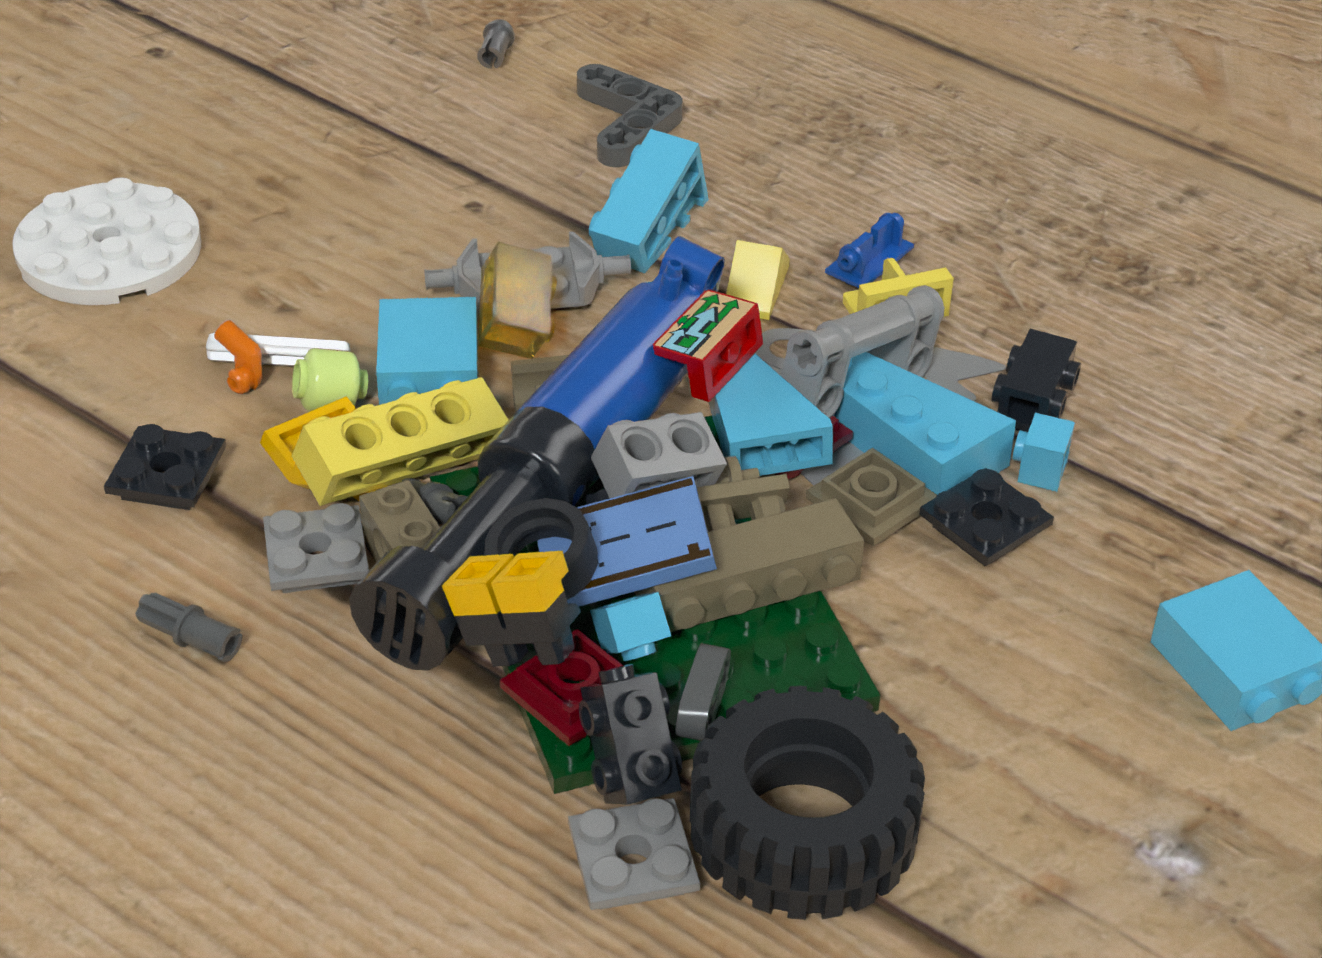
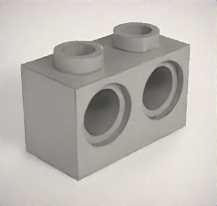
[591,412,727,498]

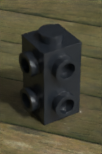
[991,328,1081,432]
[579,664,682,805]

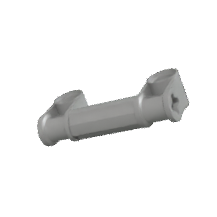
[781,285,944,419]

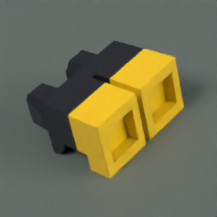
[442,551,581,667]

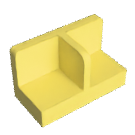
[843,258,954,317]

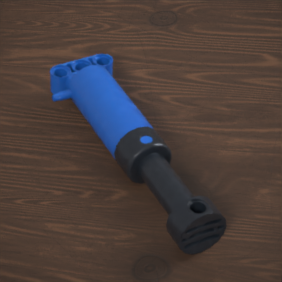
[349,236,725,671]

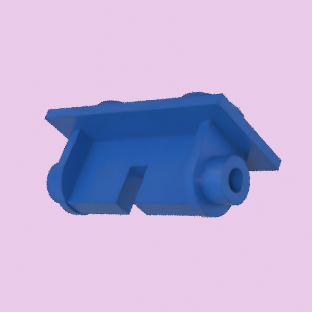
[825,213,914,288]

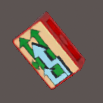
[653,290,763,402]

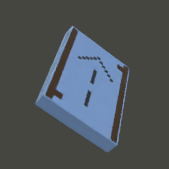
[537,476,717,606]

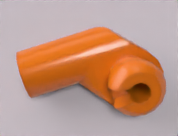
[214,320,263,394]

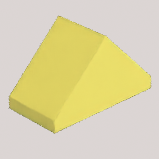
[726,240,790,320]

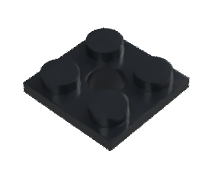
[104,424,226,510]
[919,468,1054,566]

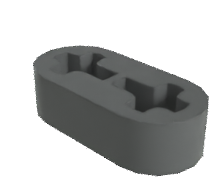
[676,643,731,741]

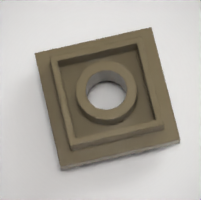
[806,447,937,546]

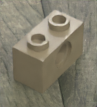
[359,480,440,563]

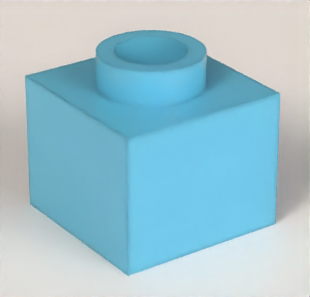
[1012,413,1075,492]
[590,592,671,661]

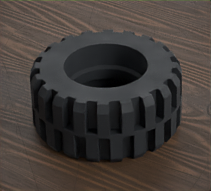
[689,686,925,920]

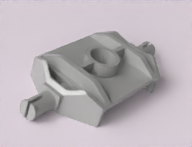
[424,232,631,314]

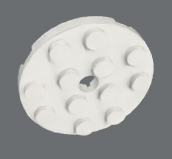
[12,178,201,305]

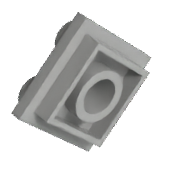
[263,503,369,593]
[568,798,700,910]

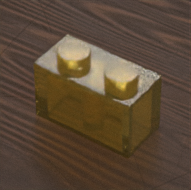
[478,242,557,359]

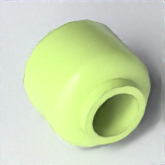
[292,348,368,411]

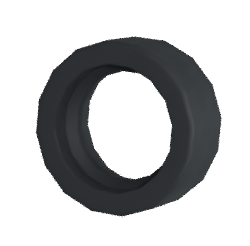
[484,498,597,600]

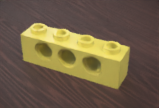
[292,377,508,506]

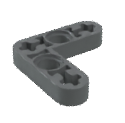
[577,64,683,167]

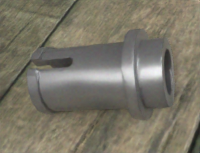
[477,19,515,69]

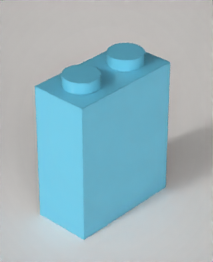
[376,297,478,405]
[1150,570,1322,731]

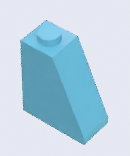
[708,354,833,476]

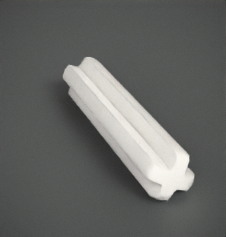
[206,332,350,367]

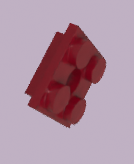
[500,629,623,746]

